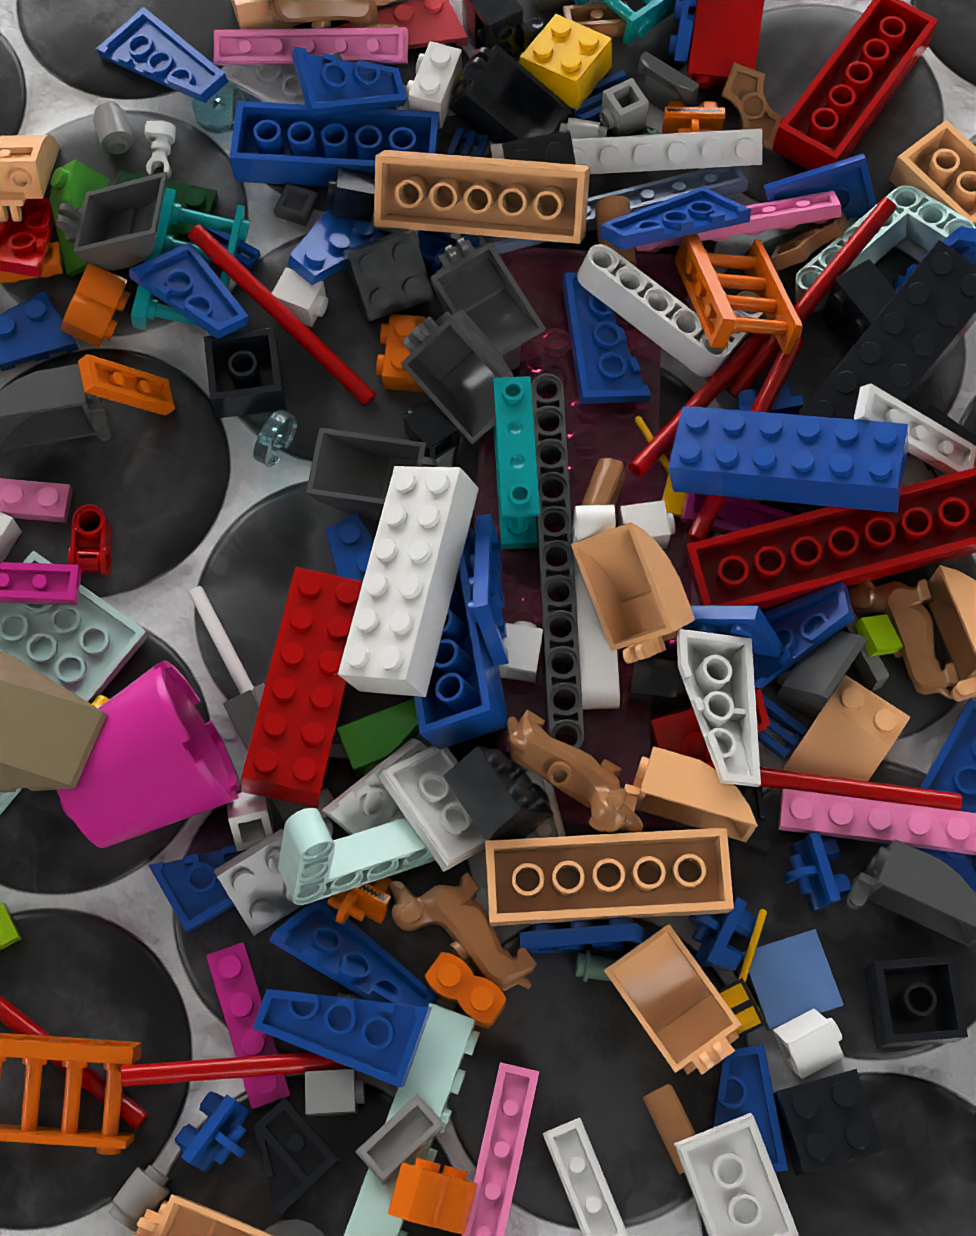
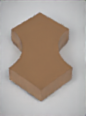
[721,62,784,152]
[770,212,848,271]

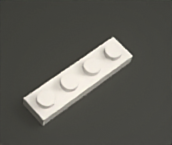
[854,383,976,475]

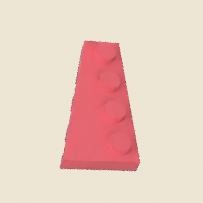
[333,0,468,50]

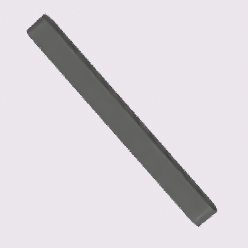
[531,373,584,750]

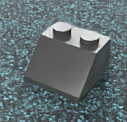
[776,631,868,721]

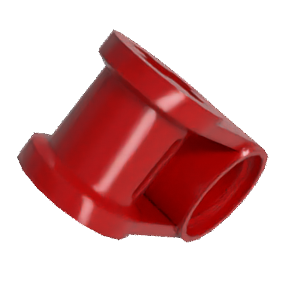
[68,504,112,577]

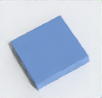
[741,929,844,1031]

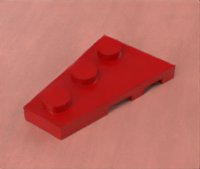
[0,198,55,278]
[649,687,770,761]

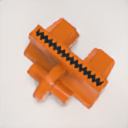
[662,101,725,134]
[327,877,393,925]

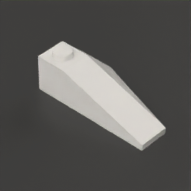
[677,629,761,787]

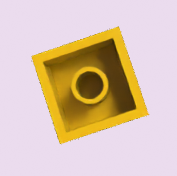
[520,14,612,110]

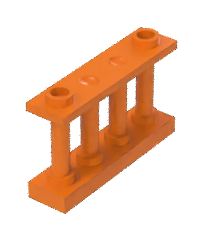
[674,233,803,354]
[0,1033,142,1155]

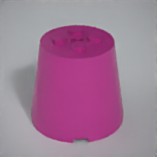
[56,660,240,849]

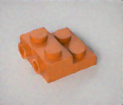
[376,314,426,393]

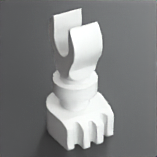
[144,121,176,180]

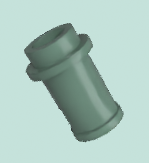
[575,950,619,982]

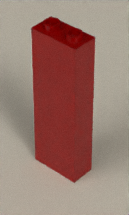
[686,0,764,89]

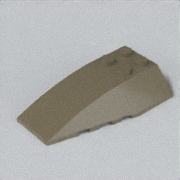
[0,651,108,793]

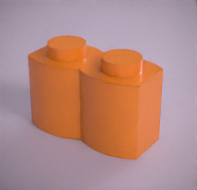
[60,263,131,348]
[425,952,507,1029]
[388,1157,478,1235]

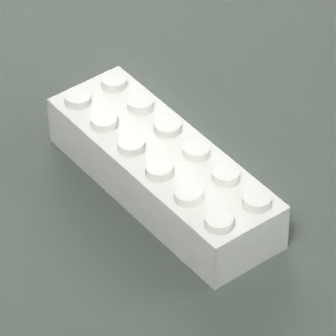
[338,466,479,697]

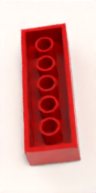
[772,0,938,171]
[241,567,363,808]

